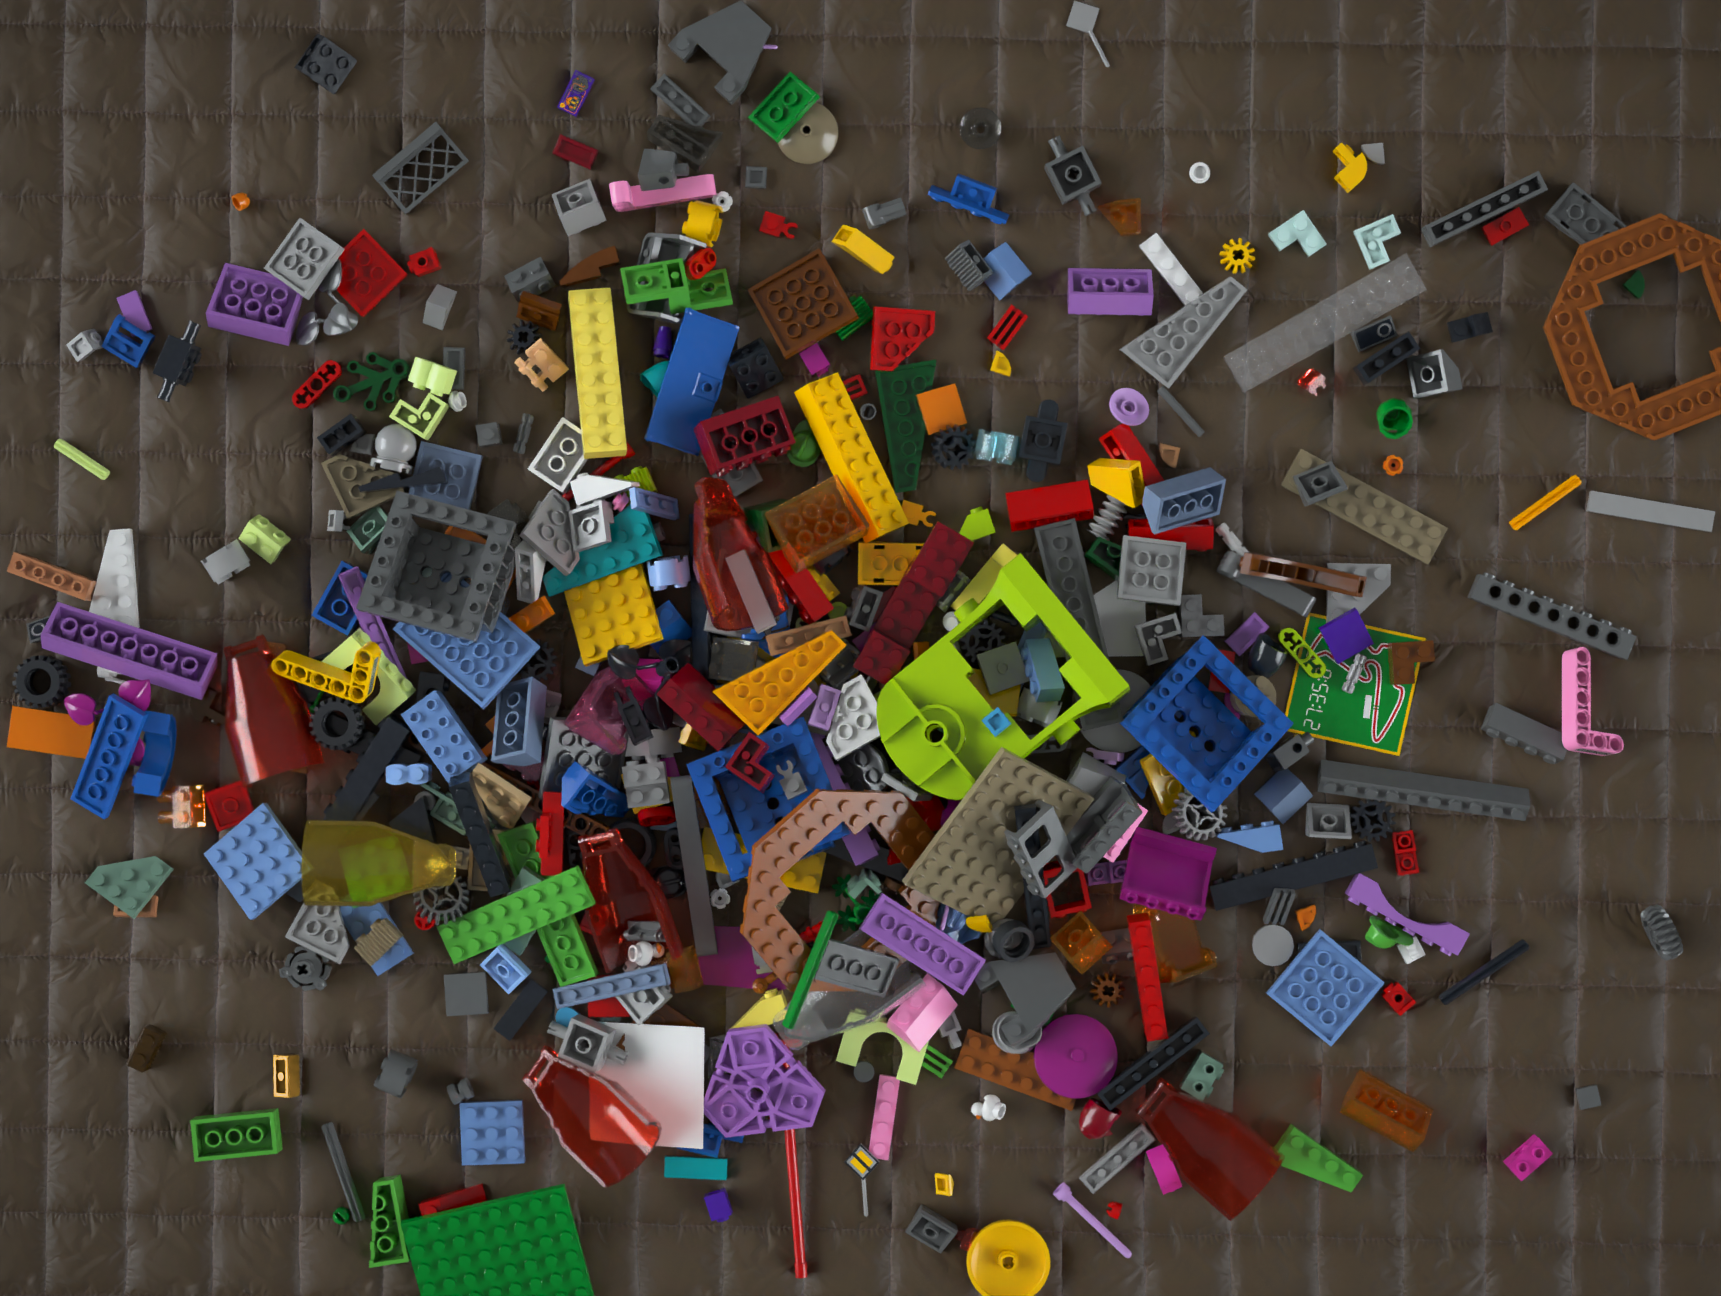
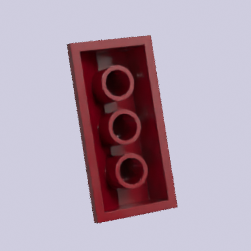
[657,662,745,751]

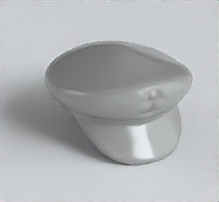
[992,1011,1042,1054]

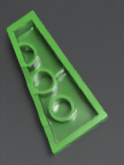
[1267,1124,1363,1192]
[369,1174,411,1268]

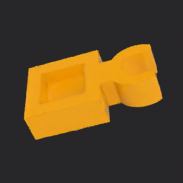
[901,500,936,527]

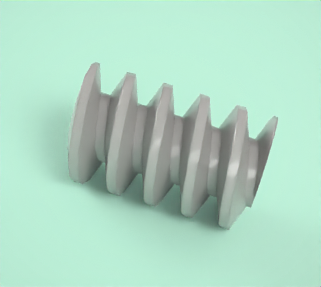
[1088,495,1128,541]

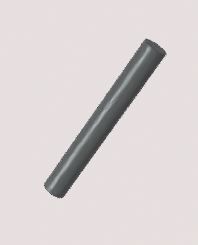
[1157,386,1205,437]

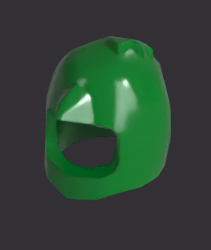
[1376,398,1413,439]

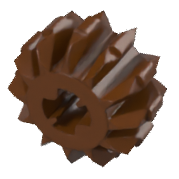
[1090,972,1126,1008]

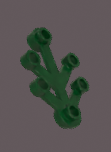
[333,352,410,412]

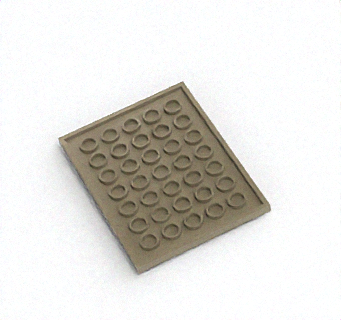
[902,747,1094,924]

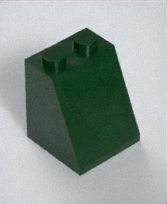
[743,499,807,553]

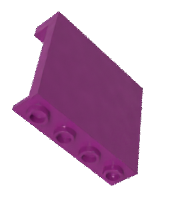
[1119,827,1217,921]

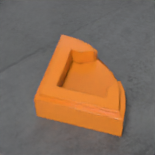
[1295,904,1316,931]

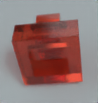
[1297,368,1326,396]
[954,1228,980,1251]

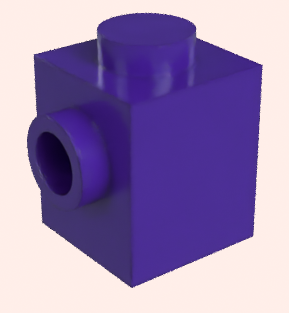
[704,1188,733,1222]

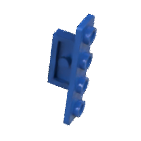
[928,174,1009,224]
[677,1123,744,1158]

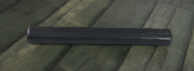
[1439,939,1530,1005]

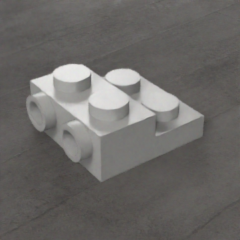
[569,499,614,552]
[622,758,671,808]
[615,965,673,1025]

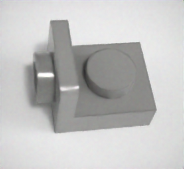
[66,329,103,362]

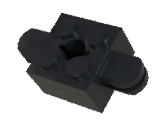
[1018,399,1068,482]

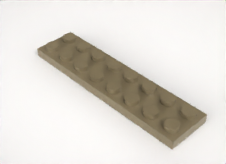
[1280,449,1448,565]

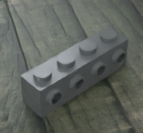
[1481,703,1567,764]

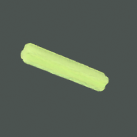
[54,439,110,480]

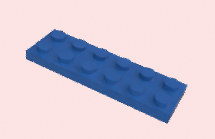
[70,693,148,819]

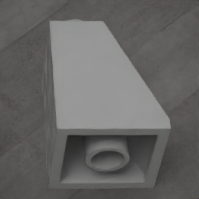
[1066,752,1127,796]

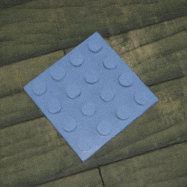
[204,803,314,920]
[1266,929,1385,1046]

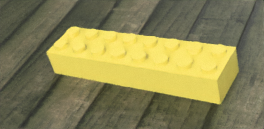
[568,288,627,459]

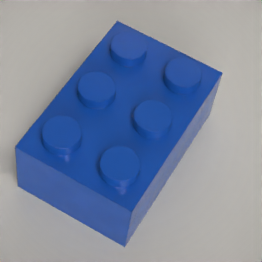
[311,561,368,636]

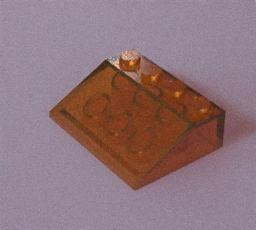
[765,474,870,574]

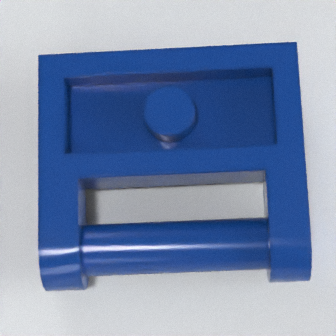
[101,314,156,368]

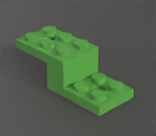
[620,258,733,315]

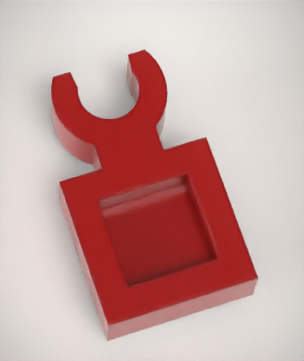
[759,211,798,239]

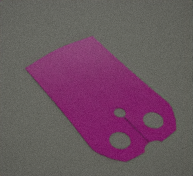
[698,926,787,991]

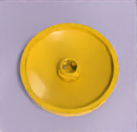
[966,1220,1050,1296]

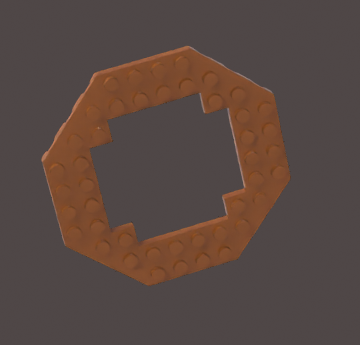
[1543,213,1721,441]
[740,789,939,992]

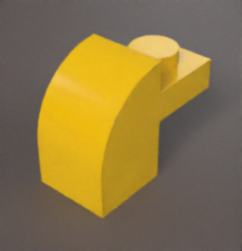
[1333,143,1367,193]

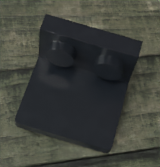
[294,33,357,94]
[728,337,784,399]

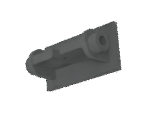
[623,921,669,942]

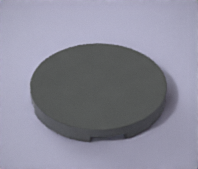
[834,743,889,792]

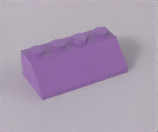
[1067,268,1154,316]

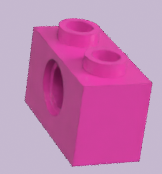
[1503,1134,1553,1181]

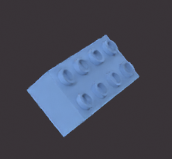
[401,690,487,783]

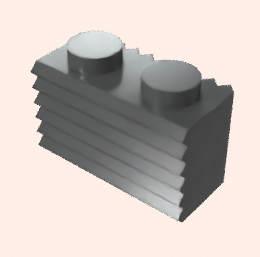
[945,239,994,291]

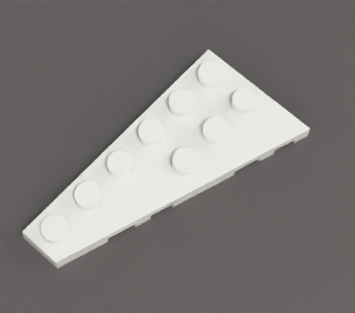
[89,529,140,628]

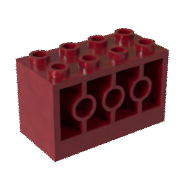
[693,396,796,477]

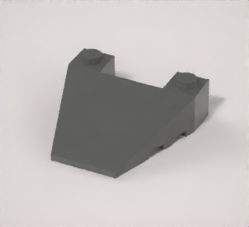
[668,0,772,105]
[974,952,1076,1048]

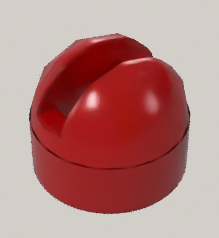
[1106,1201,1123,1220]

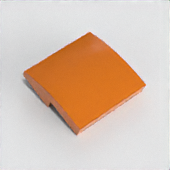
[916,384,967,435]

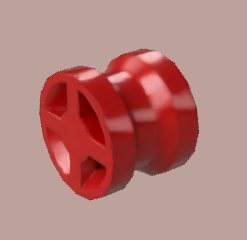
[414,912,436,930]

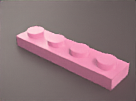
[869,1074,900,1160]

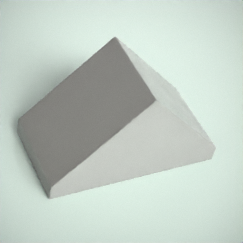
[423,284,457,330]

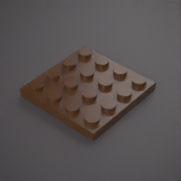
[747,248,859,359]

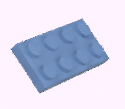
[338,896,414,976]

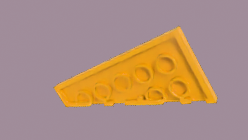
[713,630,846,735]

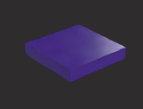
[1318,607,1374,664]

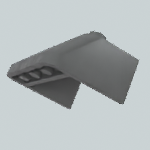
[627,232,707,324]

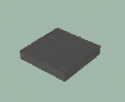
[444,971,489,1016]

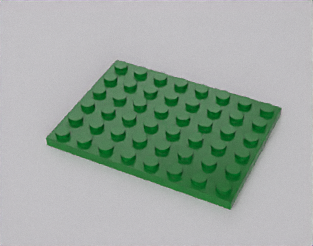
[401,1184,595,1296]

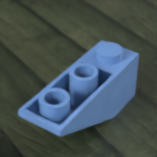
[1215,821,1283,853]

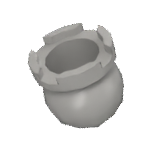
[370,424,416,474]

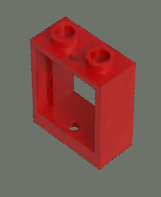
[1043,860,1092,918]

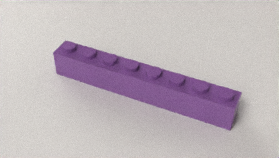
[810,732,881,867]

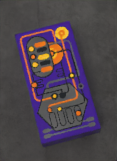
[557,70,595,118]

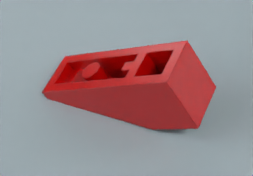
[419,1183,487,1216]

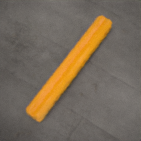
[1509,475,1582,530]

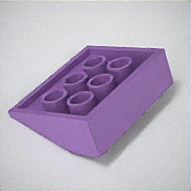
[206,263,303,346]

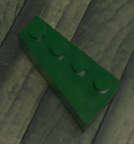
[1084,537,1154,606]

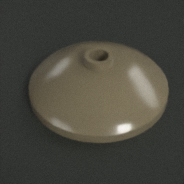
[778,103,838,164]

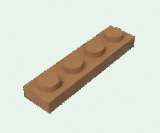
[766,616,851,656]

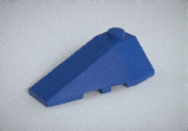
[561,761,630,817]

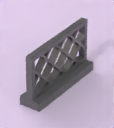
[372,122,469,214]

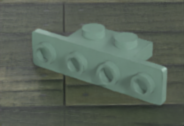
[420,781,496,836]
[847,868,882,899]

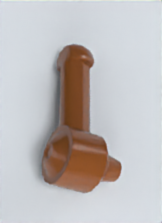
[752,972,778,994]

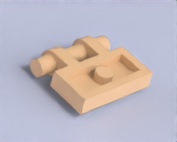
[515,338,569,392]

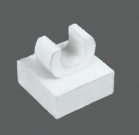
[1396,935,1426,964]

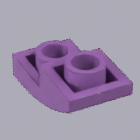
[1085,860,1127,886]

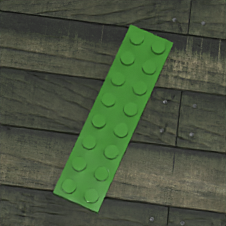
[497,820,599,987]
[437,865,596,964]

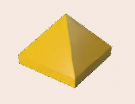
[935,1173,954,1196]

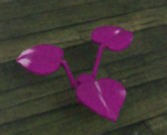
[64,679,151,766]

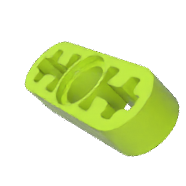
[1278,628,1326,678]

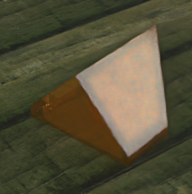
[1097,198,1141,236]

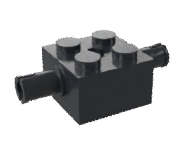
[153,321,202,402]

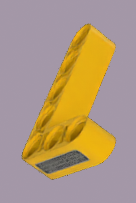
[271,641,381,703]

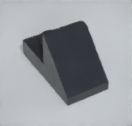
[1447,312,1493,343]

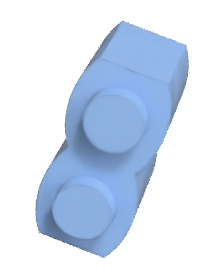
[386,763,432,785]

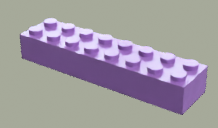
[41,602,217,700]

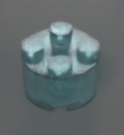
[974,429,1020,465]

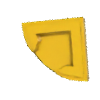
[990,351,1011,377]
[966,915,992,932]

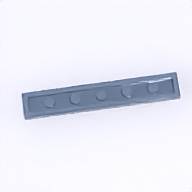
[552,963,671,1009]

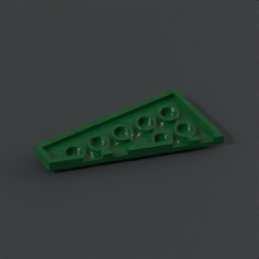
[875,359,937,493]

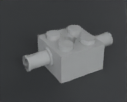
[547,1014,628,1072]

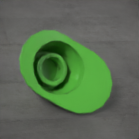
[787,419,821,467]
[1365,916,1414,949]

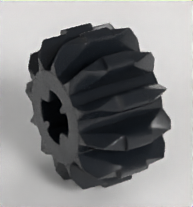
[507,320,543,356]

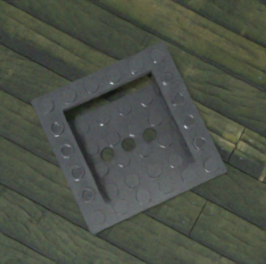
[356,491,516,643]

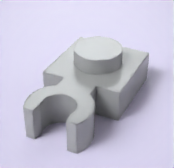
[776,760,808,800]

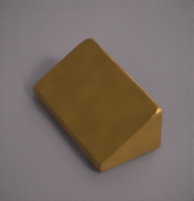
[273,1054,300,1098]

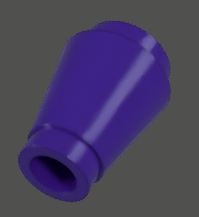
[652,326,673,359]

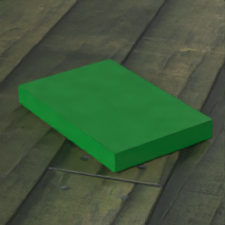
[748,71,820,143]

